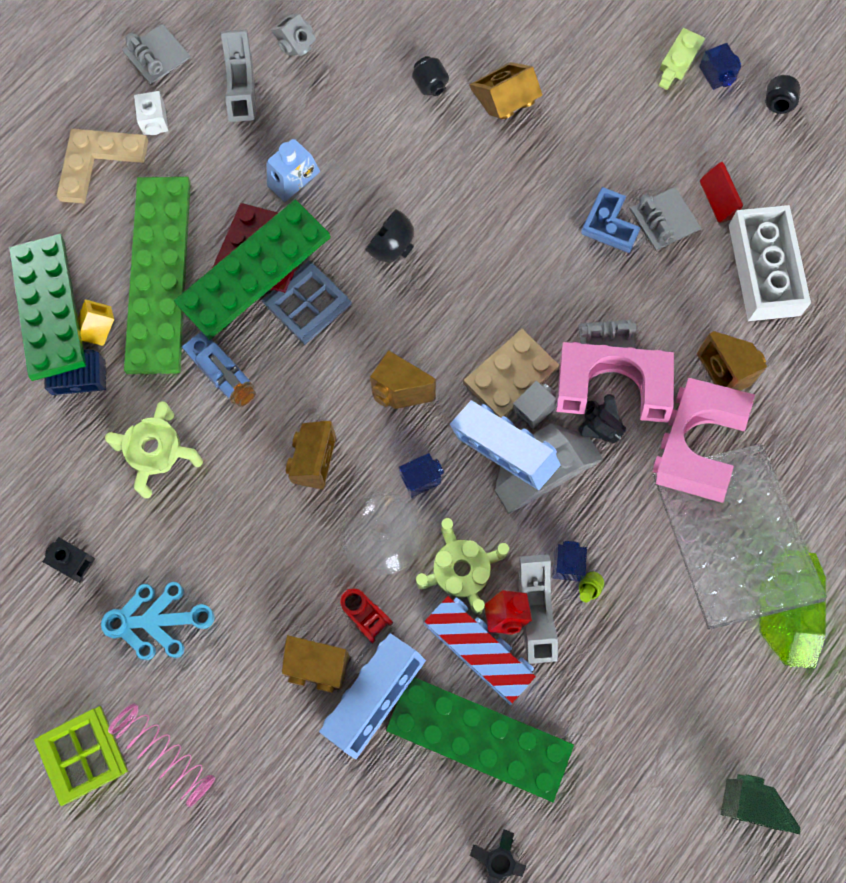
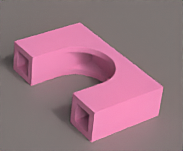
[556,342,674,423]
[653,378,755,503]

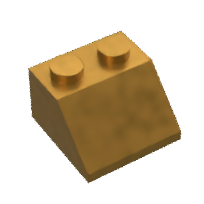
[469,62,543,119]
[696,331,767,391]
[370,350,436,409]
[286,421,336,490]
[282,635,350,693]

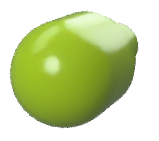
[579,571,604,602]

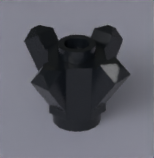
[578,394,626,444]
[470,829,526,883]

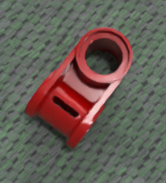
[340,588,393,644]

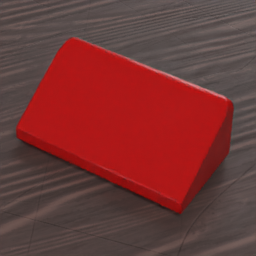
[700,162,743,223]

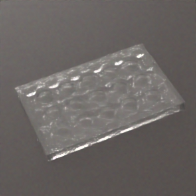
[653,444,827,630]

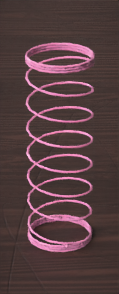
[108,703,215,807]

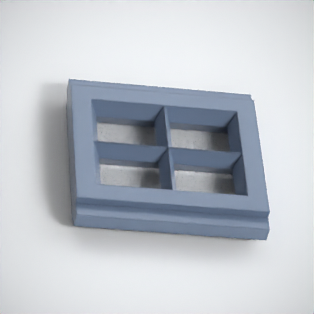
[262,260,352,345]

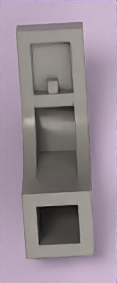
[221,29,256,122]
[518,554,558,664]

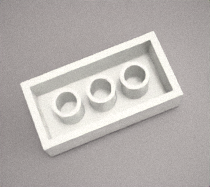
[729,205,811,321]

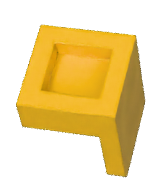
[78,299,114,346]

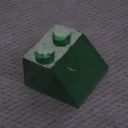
[721,774,801,835]

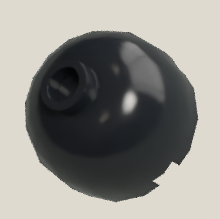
[365,209,414,262]

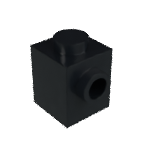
[42,537,95,583]

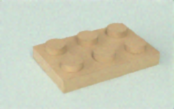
[463,329,560,418]

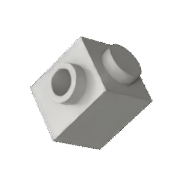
[513,380,557,429]

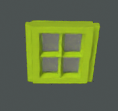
[34,706,129,806]

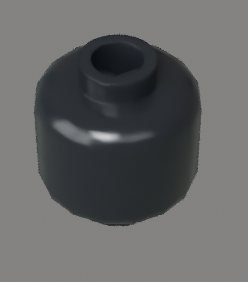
[412,56,449,96]
[765,75,801,114]

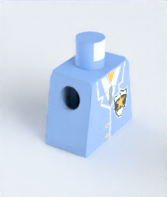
[266,139,320,203]

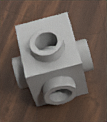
[271,13,316,56]

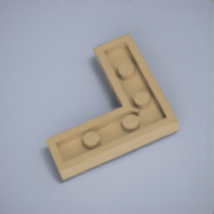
[57,129,148,204]

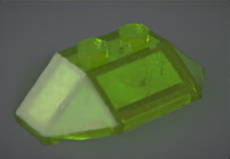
[759,550,826,669]

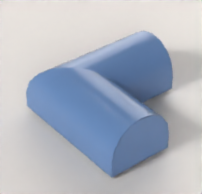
[581,187,641,254]

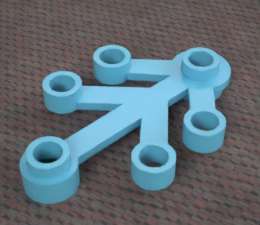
[101,582,215,660]

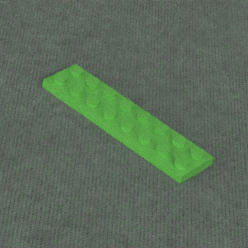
[124,177,191,374]

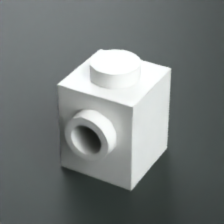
[134,91,168,135]

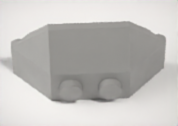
[494,423,603,514]

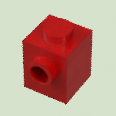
[484,590,532,635]

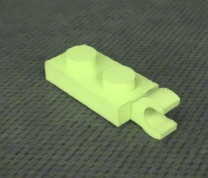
[659,28,705,90]

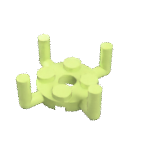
[105,401,203,498]
[416,518,509,615]

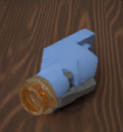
[182,332,256,407]

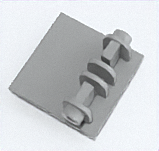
[122,24,191,84]
[630,187,701,250]
[578,320,637,373]

